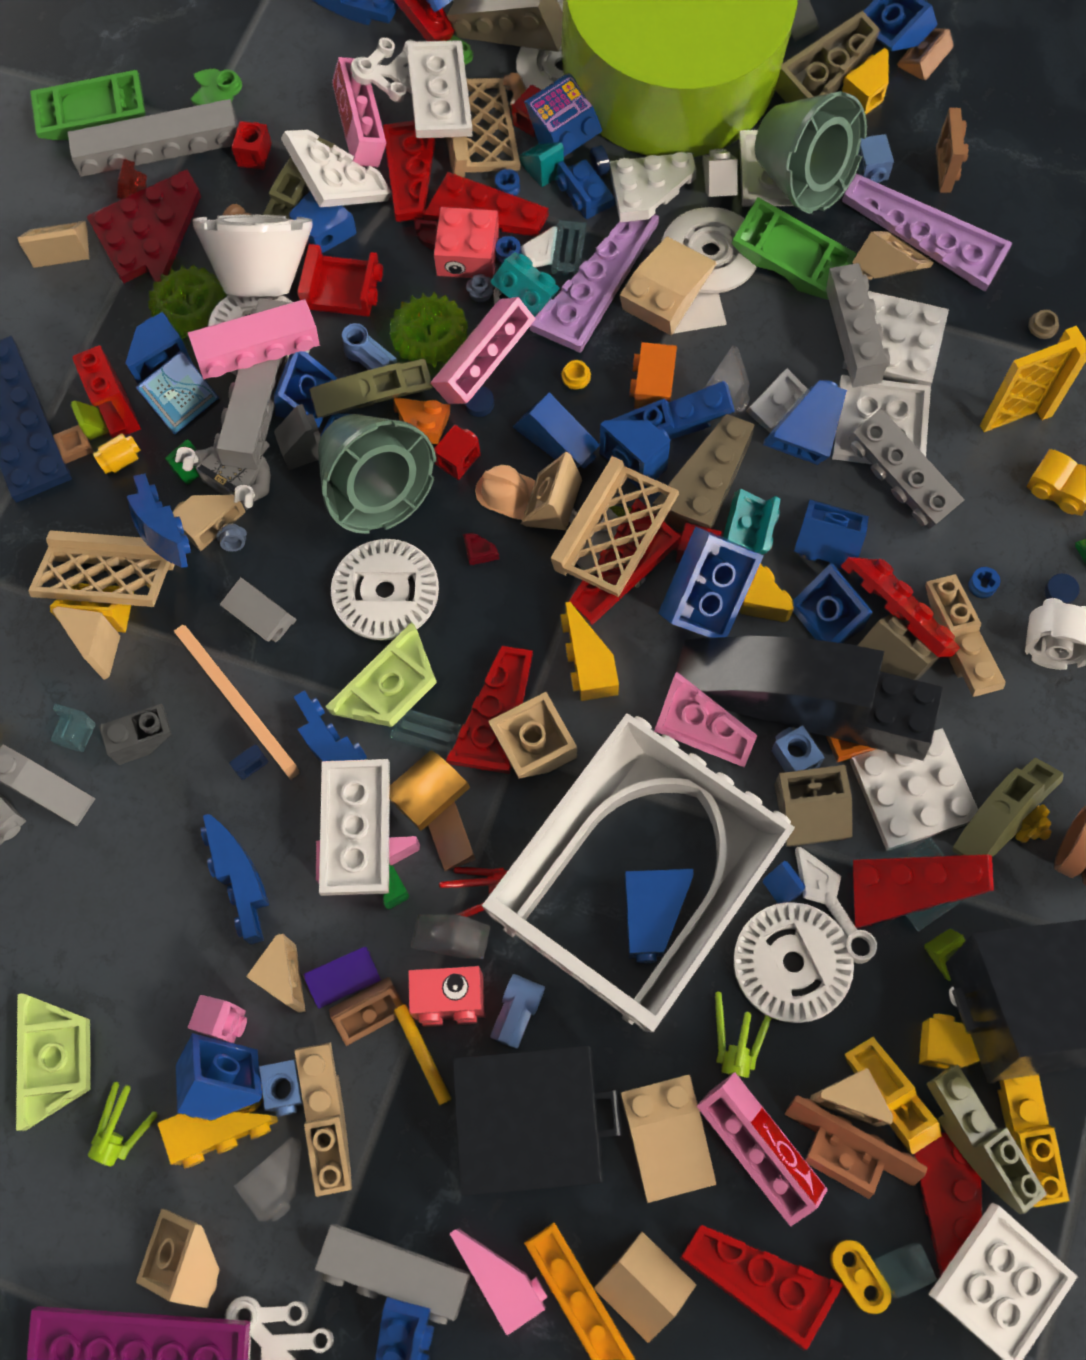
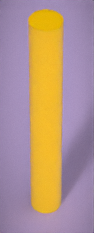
[394,1004,452,1105]

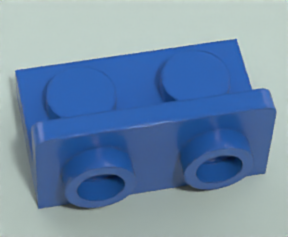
[556,159,615,220]
[376,1298,434,1360]

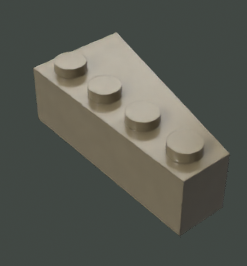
[447,0,563,52]
[775,10,880,103]
[652,414,755,532]

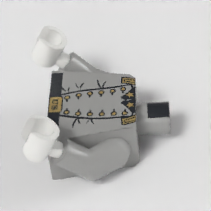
[175,440,271,510]

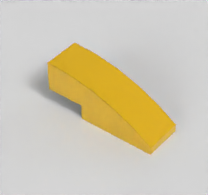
[844,1037,941,1155]

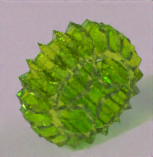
[148,264,227,340]
[389,291,468,368]

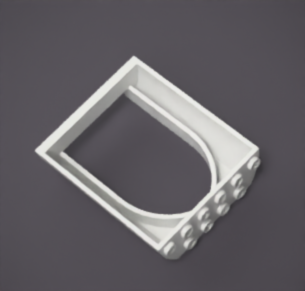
[482,713,795,1033]

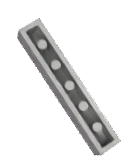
[68,99,238,177]
[214,298,291,470]

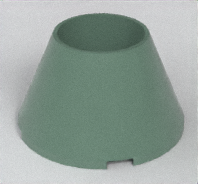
[755,92,867,214]
[318,414,436,534]

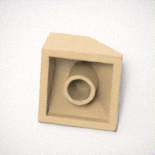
[852,231,934,280]
[488,692,577,778]
[136,1209,220,1308]

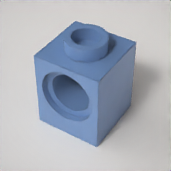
[857,134,894,183]
[771,725,825,772]
[259,1060,303,1116]

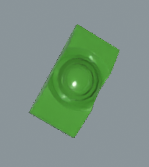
[30,70,146,140]
[731,197,857,300]

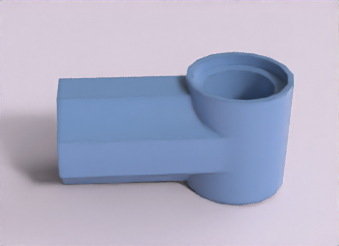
[342,323,397,370]
[490,974,545,1050]

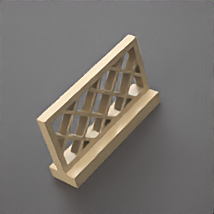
[446,78,521,178]
[551,456,679,597]
[28,530,174,607]

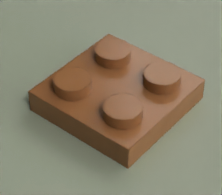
[936,108,968,193]

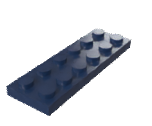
[0,336,72,503]

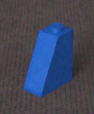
[763,380,847,465]
[513,392,600,469]
[625,869,694,963]

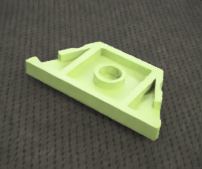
[325,622,437,727]
[16,993,91,1131]

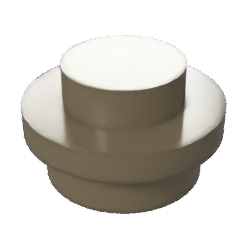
[1028,310,1059,339]

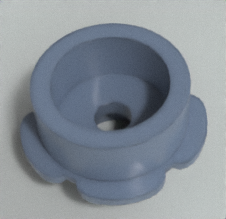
[466,274,494,302]
[216,524,247,552]

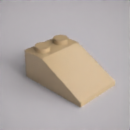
[620,236,716,336]
[620,1075,716,1203]

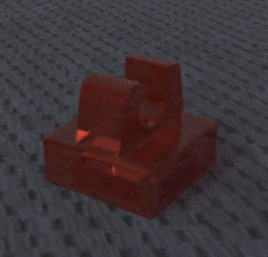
[117,159,147,199]

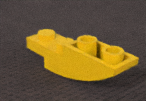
[997,1075,1069,1208]

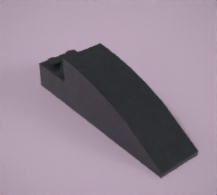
[675,636,943,761]

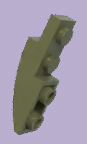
[263,137,336,219]
[309,358,433,418]
[953,757,1064,857]
[927,1065,1047,1214]

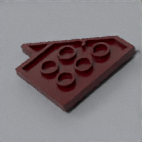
[86,169,201,289]

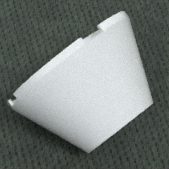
[193,215,312,297]

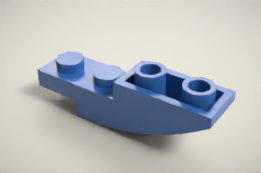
[313,0,399,26]
[611,381,735,439]
[127,474,191,568]
[294,690,368,763]
[201,814,269,944]

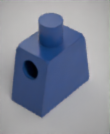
[289,191,357,253]

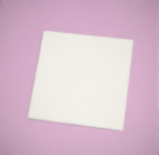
[673,292,727,334]

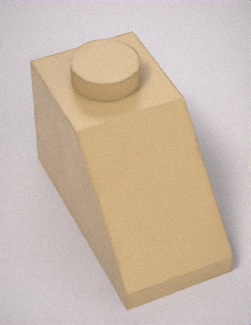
[172,495,246,551]

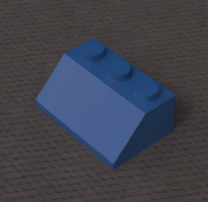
[658,526,763,638]

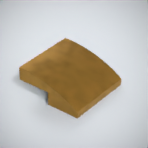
[390,750,470,831]

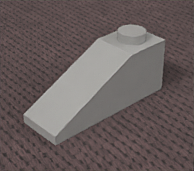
[0,744,95,826]

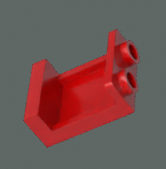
[297,244,383,317]
[72,345,141,438]

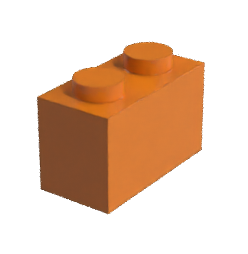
[629,342,677,409]

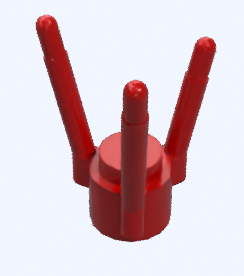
[439,867,508,922]

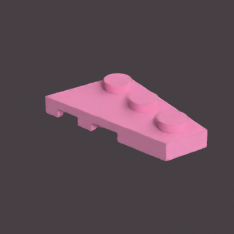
[654,672,757,768]

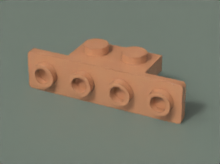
[785,1096,927,1199]

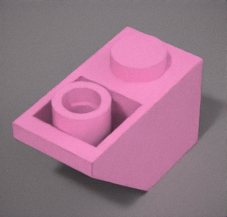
[188,995,247,1043]

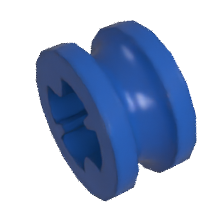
[495,169,520,196]
[495,236,521,264]
[968,567,1000,599]

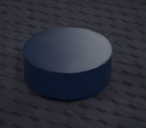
[590,145,610,176]
[465,386,494,417]
[1045,573,1080,604]

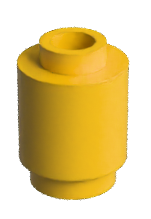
[93,433,141,474]

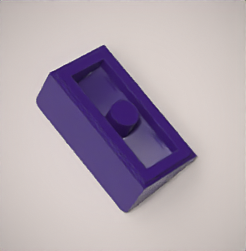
[303,946,382,1009]

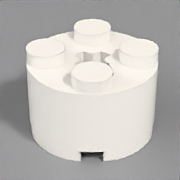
[1025,598,1086,670]

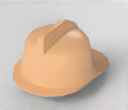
[475,465,535,520]

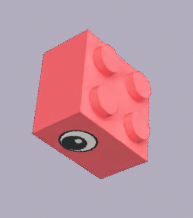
[434,207,499,279]
[409,966,485,1027]

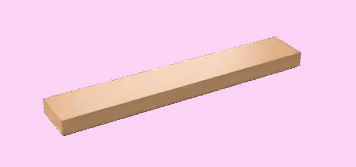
[174,625,300,780]

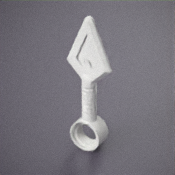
[494,226,558,304]
[795,847,877,964]

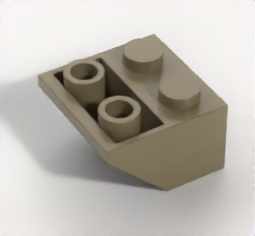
[858,614,940,680]
[774,765,852,847]

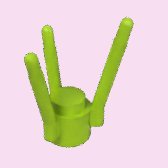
[715,991,772,1078]
[87,1082,158,1167]

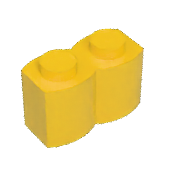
[1027,449,1086,516]

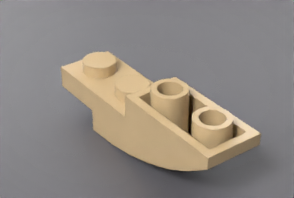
[925,574,1006,697]
[295,1042,352,1197]

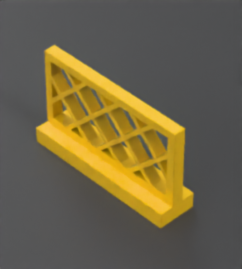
[980,326,1086,432]

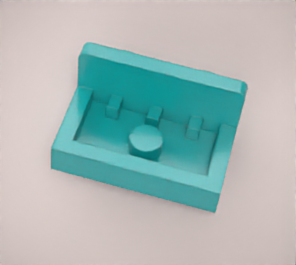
[491,252,560,317]
[723,489,781,555]

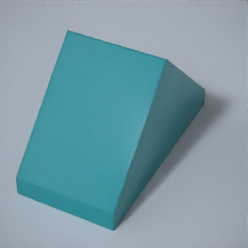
[519,142,564,187]

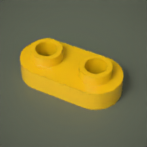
[830,1240,891,1314]

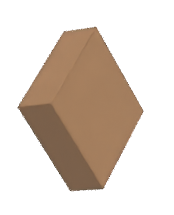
[53,425,93,463]

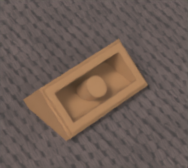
[897,29,953,80]
[428,802,476,871]
[329,977,404,1046]

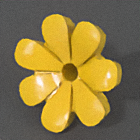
[1015,804,1052,843]

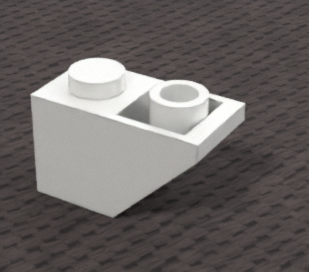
[702,149,738,197]

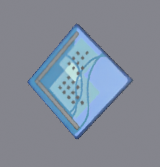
[135,350,219,434]

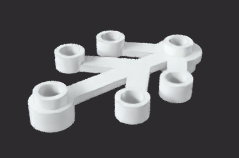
[351,38,416,102]
[225,1296,334,1360]

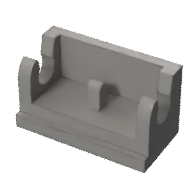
[220,577,297,642]

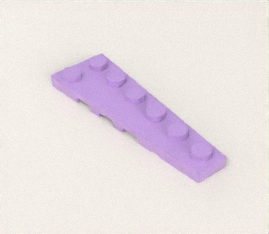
[842,174,1012,292]
[530,214,659,353]

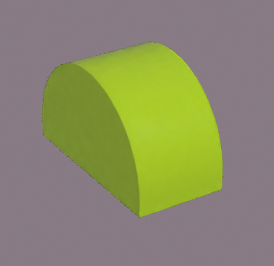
[561,0,798,157]

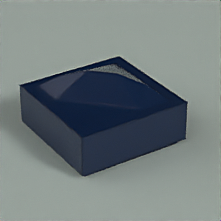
[229,744,269,780]

